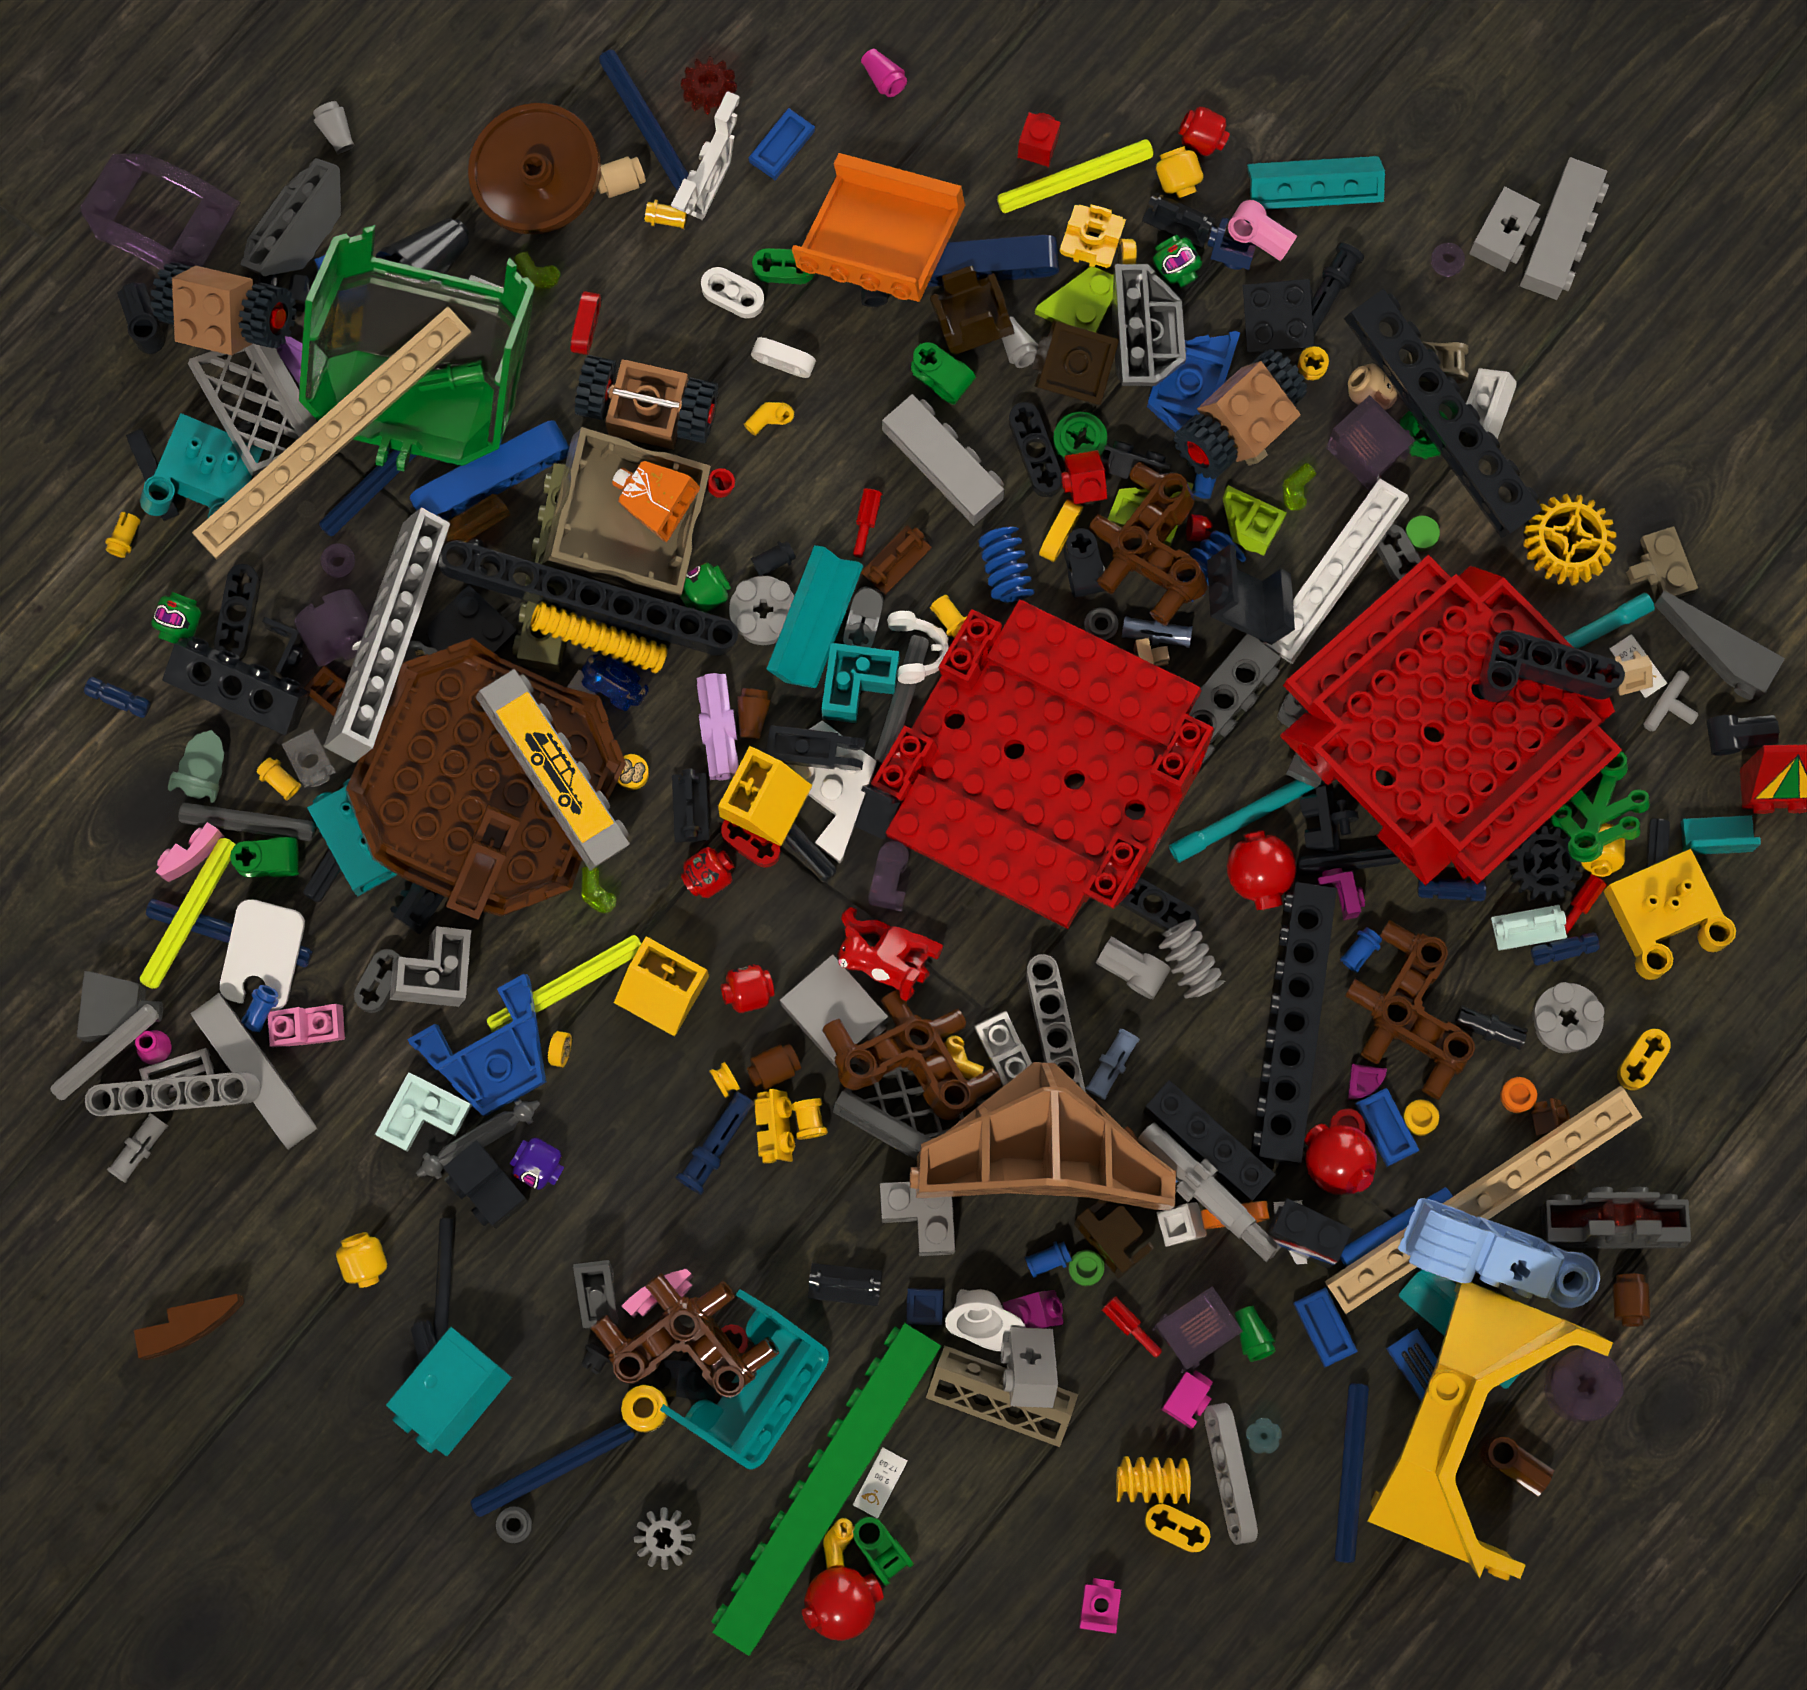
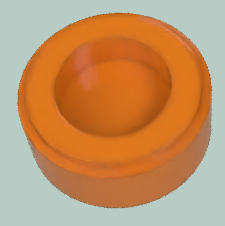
[1500,1077,1537,1113]

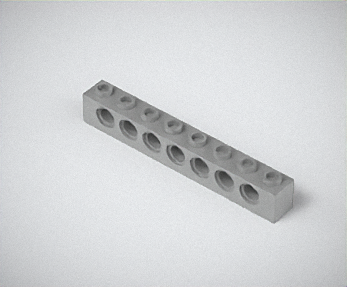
[324,507,450,763]

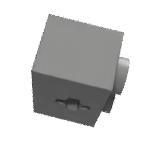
[1469,186,1541,272]
[1001,1327,1058,1408]

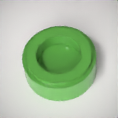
[1405,516,1440,552]
[1069,1250,1104,1286]

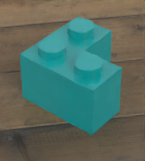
[821,643,899,723]

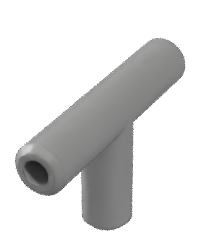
[1643,670,1698,731]

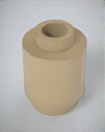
[598,156,646,198]

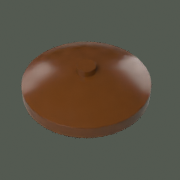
[468,103,601,235]

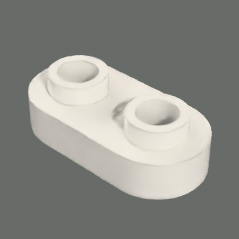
[701,267,764,318]

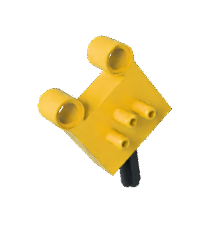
[1603,818,1736,980]

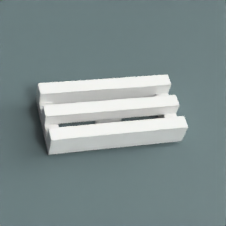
[139,1048,214,1098]

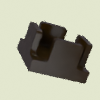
[930,266,1015,356]
[1032,321,1119,405]
[1074,1200,1154,1279]

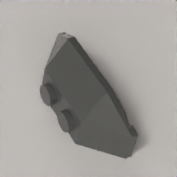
[240,158,341,276]
[1112,264,1186,386]

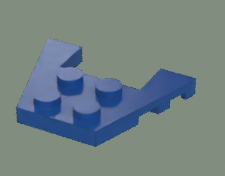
[407,974,546,1116]

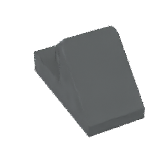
[573,1260,618,1328]

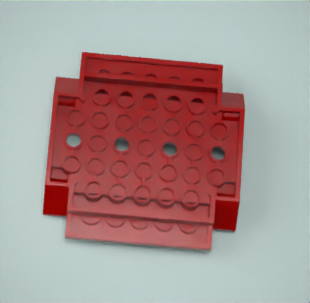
[1280,554,1622,886]
[871,599,1214,929]

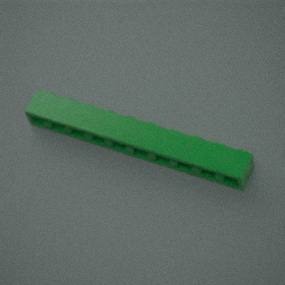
[711,1323,941,1656]

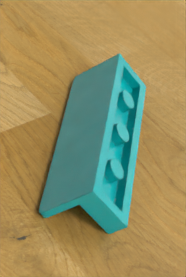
[1247,156,1385,209]
[766,545,863,688]
[1398,1268,1521,1389]

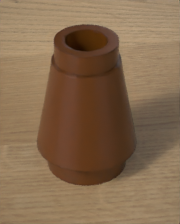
[737,688,771,739]

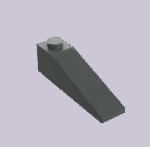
[1654,590,1785,701]

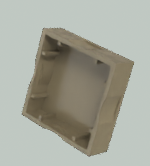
[542,427,711,602]

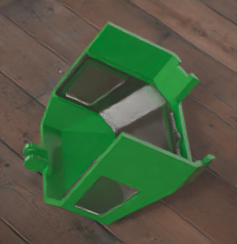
[299,225,535,472]

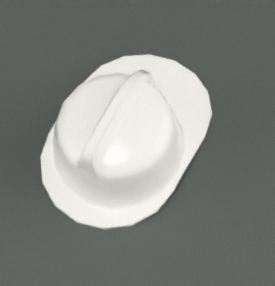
[945,1289,1026,1351]

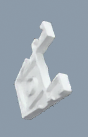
[671,91,740,220]
[786,721,877,863]

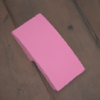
[156,822,225,882]
[268,1004,345,1047]
[622,1269,693,1318]

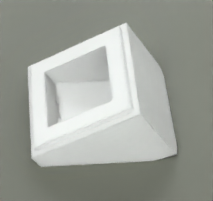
[1156,1202,1206,1247]

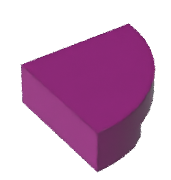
[1347,1064,1387,1100]

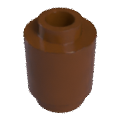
[747,1044,801,1090]
[1613,1273,1650,1327]

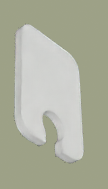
[220,899,305,1011]

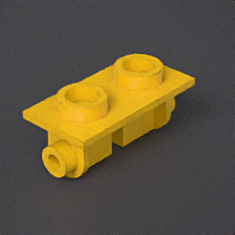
[754,1089,795,1163]

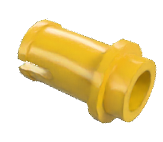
[645,200,687,229]
[105,512,141,558]
[930,595,967,638]
[256,757,301,800]

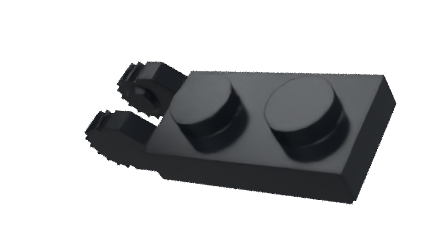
[766,725,866,771]

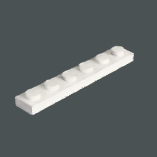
[1263,479,1409,664]

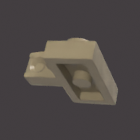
[1626,526,1698,598]

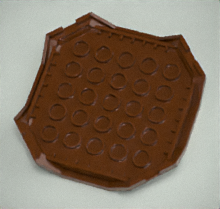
[345,638,626,917]

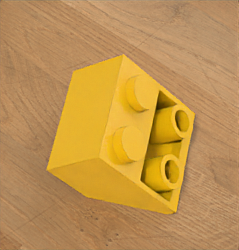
[718,746,812,846]
[614,936,709,1037]

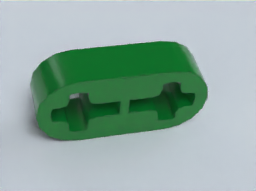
[752,248,815,284]

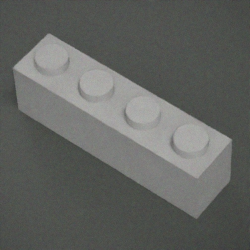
[1520,157,1609,300]
[882,394,1004,526]

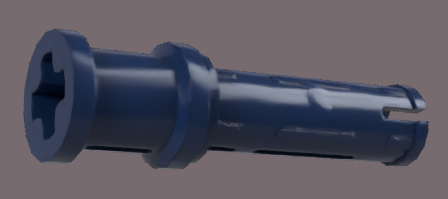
[675,1092,755,1195]

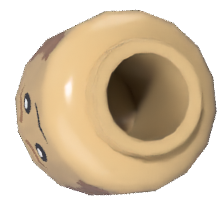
[1348,363,1397,414]

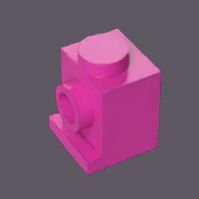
[1161,1371,1213,1429]
[1078,1578,1121,1634]

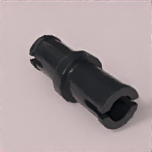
[1454,1005,1528,1050]

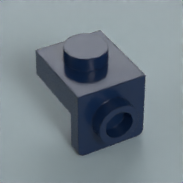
[1207,217,1256,270]

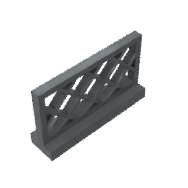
[833,1066,986,1161]

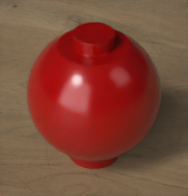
[1227,830,1296,910]
[1305,1123,1377,1195]
[802,1567,884,1641]

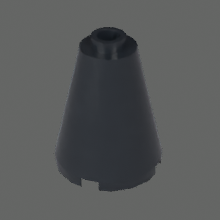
[376,218,469,306]

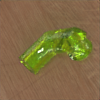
[513,252,560,289]
[1283,463,1316,511]
[582,867,617,913]

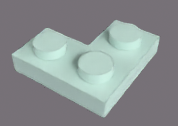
[375,1072,472,1152]

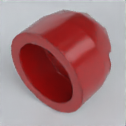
[707,468,735,498]
[1186,514,1212,542]

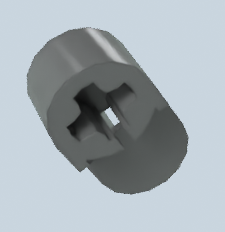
[843,586,883,648]

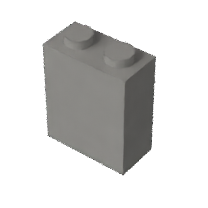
[780,954,888,1067]

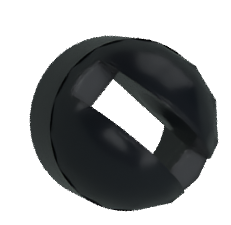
[861,287,888,307]

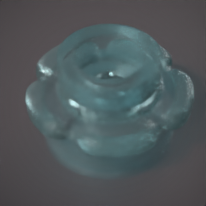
[1246,1418,1282,1453]

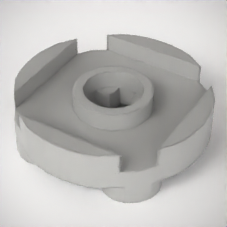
[729,576,795,645]
[1532,982,1604,1053]

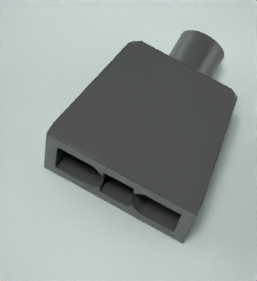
[77,971,163,1042]

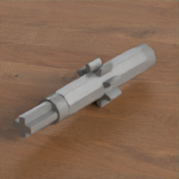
[1138,1122,1281,1262]

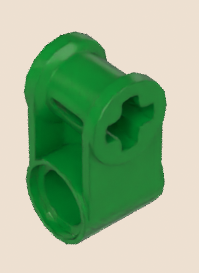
[911,342,976,405]
[230,837,299,878]
[853,1516,915,1586]

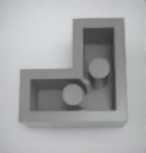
[390,926,471,1007]
[880,1182,955,1256]

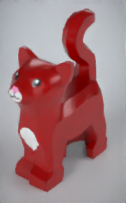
[837,907,943,1002]

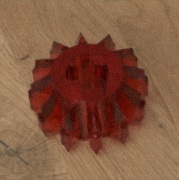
[681,56,737,115]

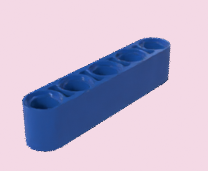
[409,420,570,521]

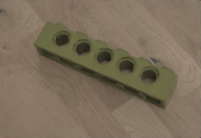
[513,463,570,673]

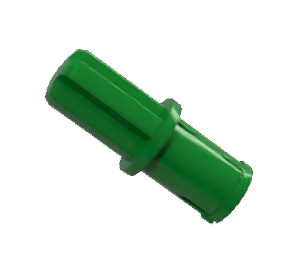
[417,360,485,391]

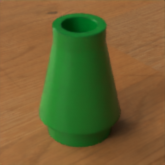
[1234,1306,1276,1362]

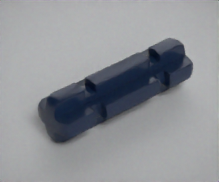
[84,677,151,718]
[1417,878,1486,902]
[1531,932,1600,966]

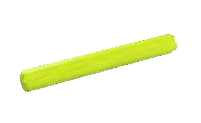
[997,139,1154,213]
[140,838,236,989]
[487,935,641,1032]

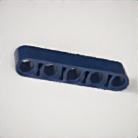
[927,235,1060,287]

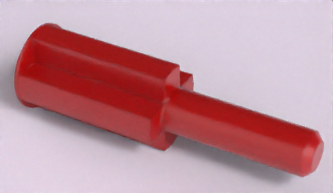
[853,488,883,558]
[1564,874,1607,935]
[1101,1296,1162,1357]

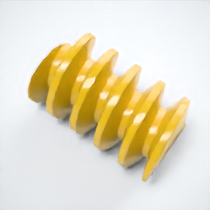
[1116,1456,1191,1504]

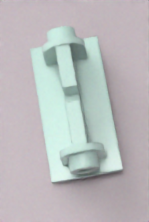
[1491,905,1567,951]

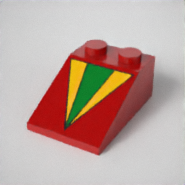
[1740,744,1807,814]

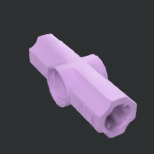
[697,673,739,781]

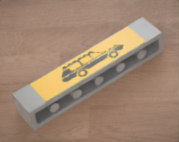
[476,669,630,871]

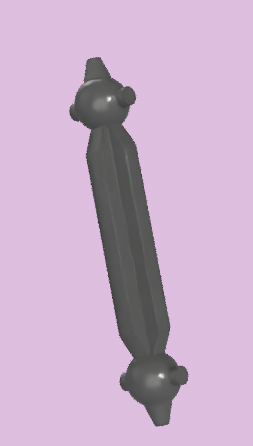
[416,1098,540,1179]

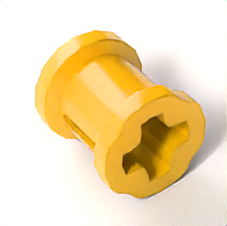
[791,1098,828,1140]

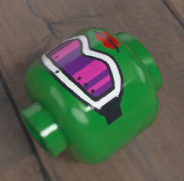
[1153,235,1202,287]
[680,563,731,613]
[151,592,202,644]

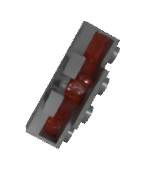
[1541,1187,1691,1249]

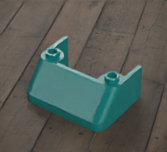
[660,1289,829,1469]

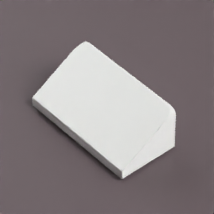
[1466,368,1517,439]

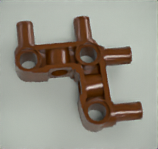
[1089,462,1208,626]
[1345,919,1475,1100]
[822,990,1001,1120]
[590,1272,779,1397]

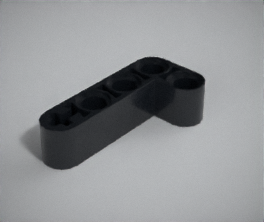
[1478,630,1625,702]

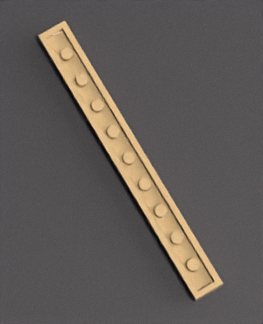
[192,307,471,560]
[1325,1086,1642,1314]

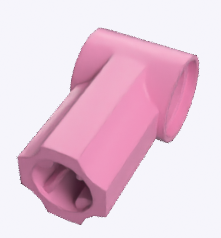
[1228,200,1297,261]

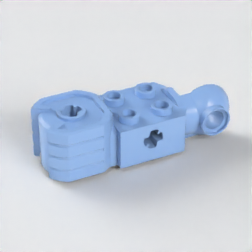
[1398,1198,1600,1308]

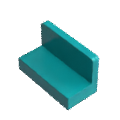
[1680,816,1761,855]

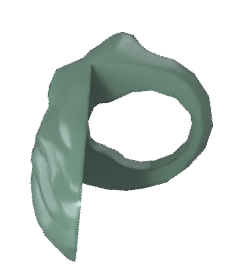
[168,730,224,803]

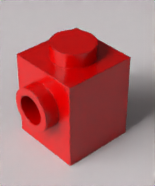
[1017,112,1061,167]
[1061,450,1107,504]

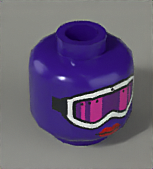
[510,1138,564,1190]

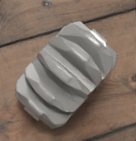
[634,1507,696,1570]

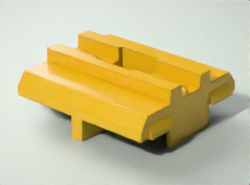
[1059,204,1126,268]

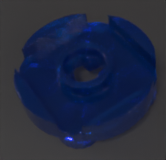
[581,654,649,711]

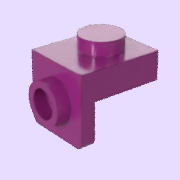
[1315,868,1365,920]
[1003,1290,1063,1329]

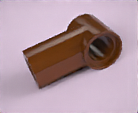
[1481,1437,1555,1497]

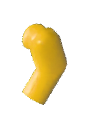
[744,402,794,436]
[944,1035,984,1079]
[823,1518,854,1569]

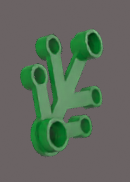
[1551,751,1650,862]

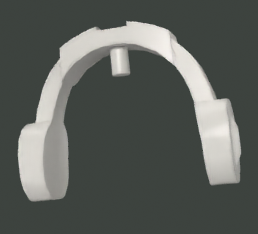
[887,611,949,684]

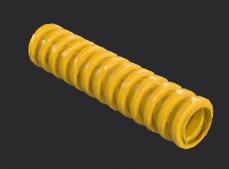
[530,601,667,674]

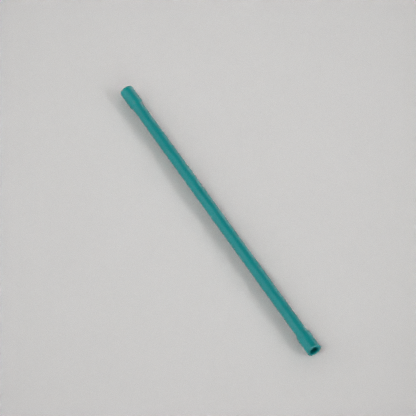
[1169,592,1655,863]

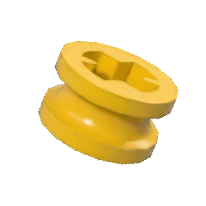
[1297,347,1329,380]
[709,1062,740,1098]

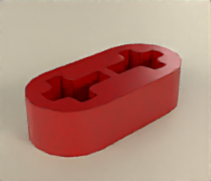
[570,291,601,355]
[721,820,781,867]

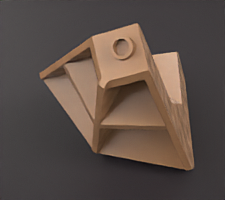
[910,1062,1176,1210]

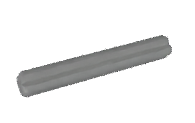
[50,1004,159,1100]

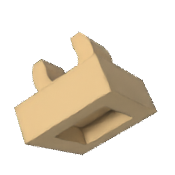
[1133,638,1170,667]
[1615,651,1653,695]

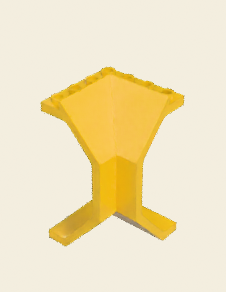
[1367,1282,1613,1581]

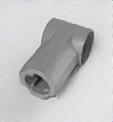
[1096,936,1171,999]

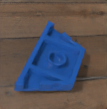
[1147,331,1240,433]

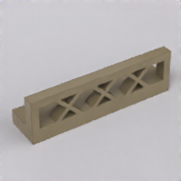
[926,1345,1078,1447]

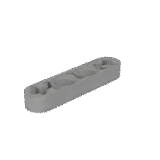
[1204,1403,1258,1545]

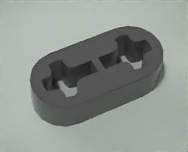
[1375,524,1421,583]
[354,949,400,1013]

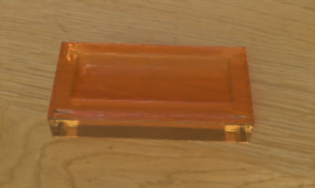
[445,493,511,543]

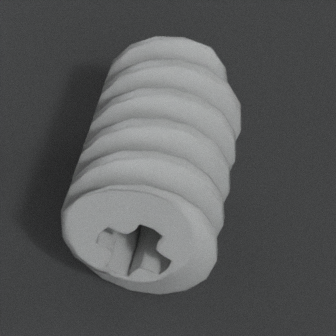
[1159,919,1225,998]

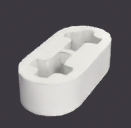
[751,337,816,378]

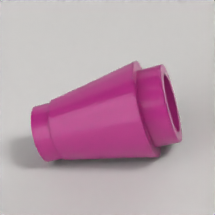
[861,49,907,97]
[135,1030,171,1065]

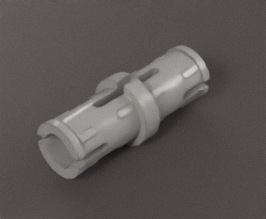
[107,1113,168,1183]

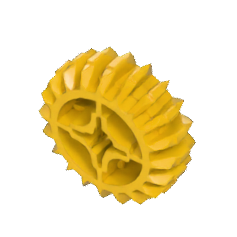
[1523,494,1617,586]

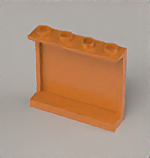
[792,153,965,302]

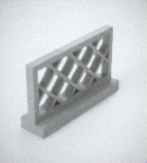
[188,344,317,476]

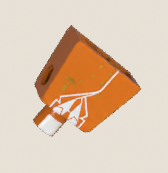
[612,461,700,543]

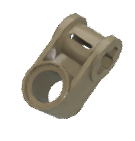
[1403,341,1468,384]

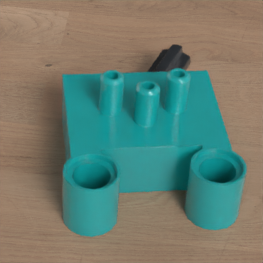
[140,410,270,520]

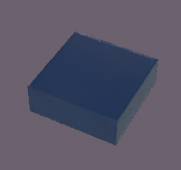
[906,1288,943,1326]

